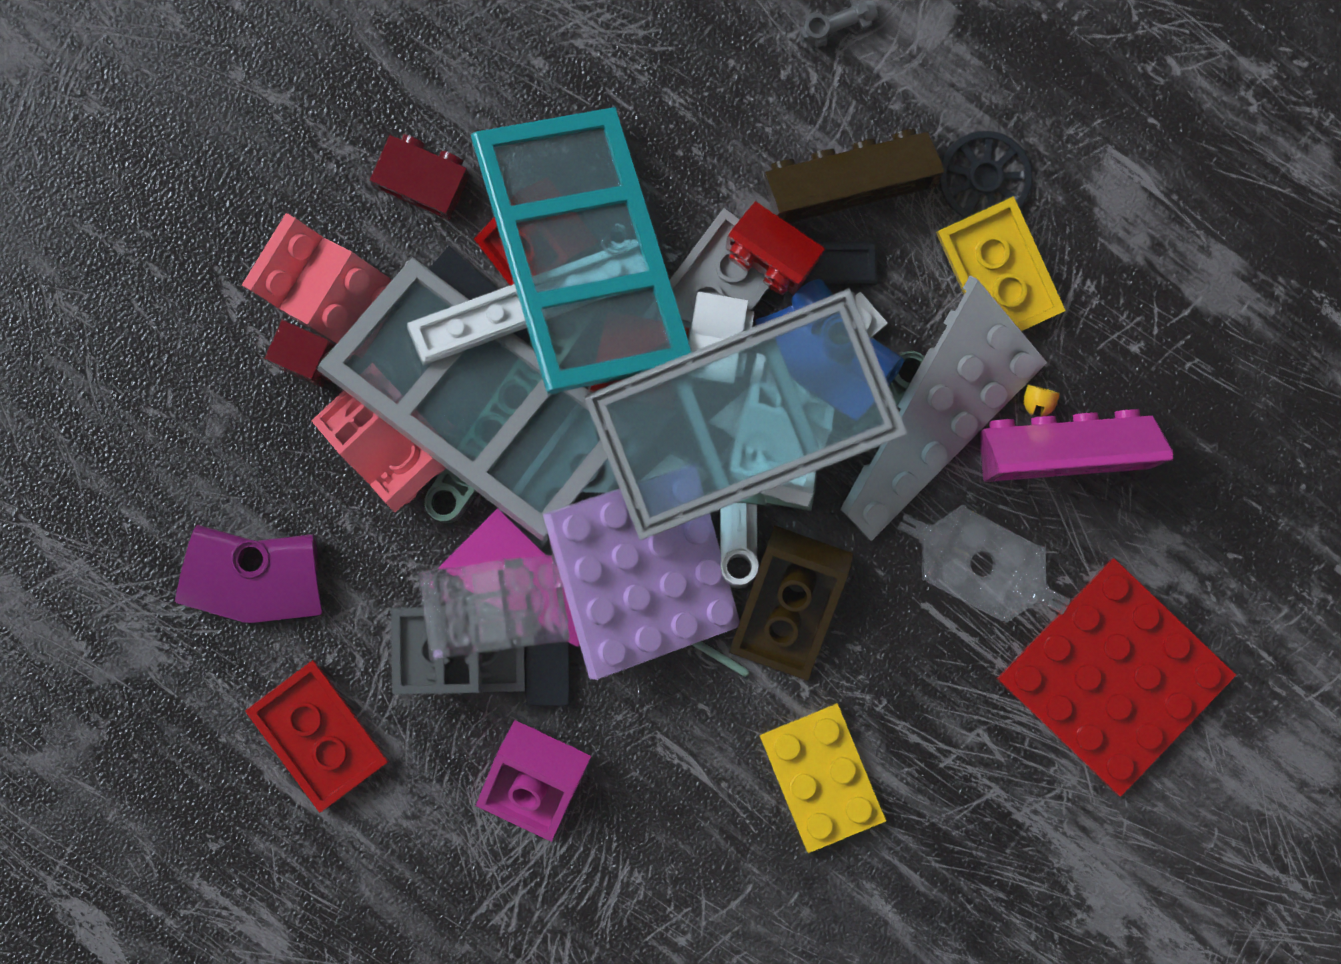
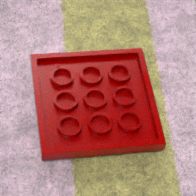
[996,558,1236,797]

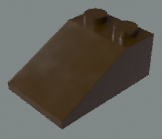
[729,525,854,681]

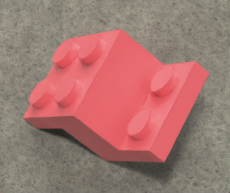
[242,213,392,360]
[311,364,446,513]

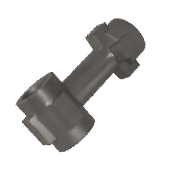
[800,0,878,47]

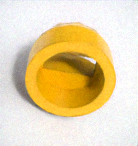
[1024,384,1060,417]

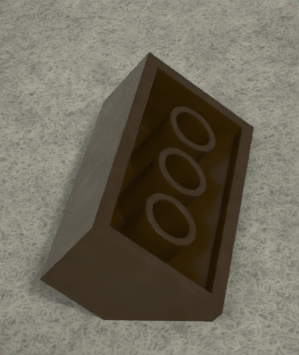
[764,129,944,224]

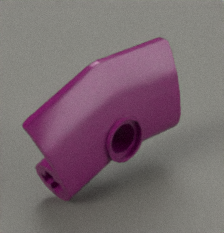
[175,525,322,623]

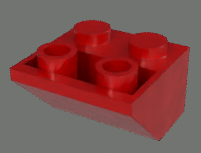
[725,201,825,295]

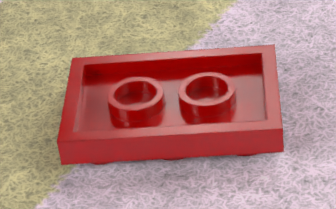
[245,660,389,813]

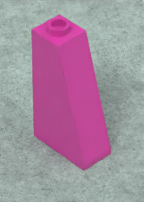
[438,508,580,647]

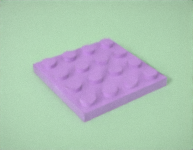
[543,465,740,679]

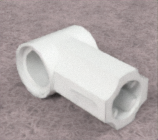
[720,503,759,589]

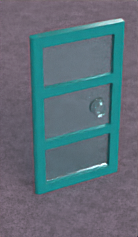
[471,107,692,394]

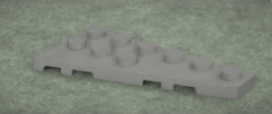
[840,275,1047,541]

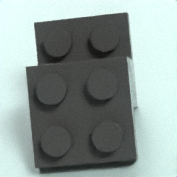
[391,606,526,694]

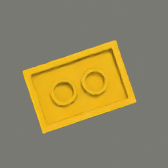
[936,196,1066,331]
[759,703,886,853]

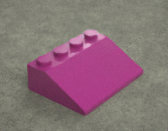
[979,409,1173,482]

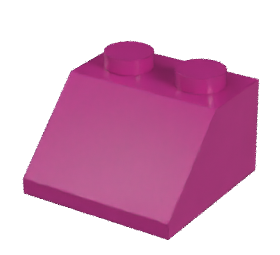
[475,720,591,842]

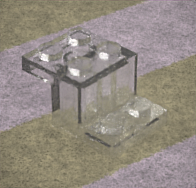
[419,555,570,659]

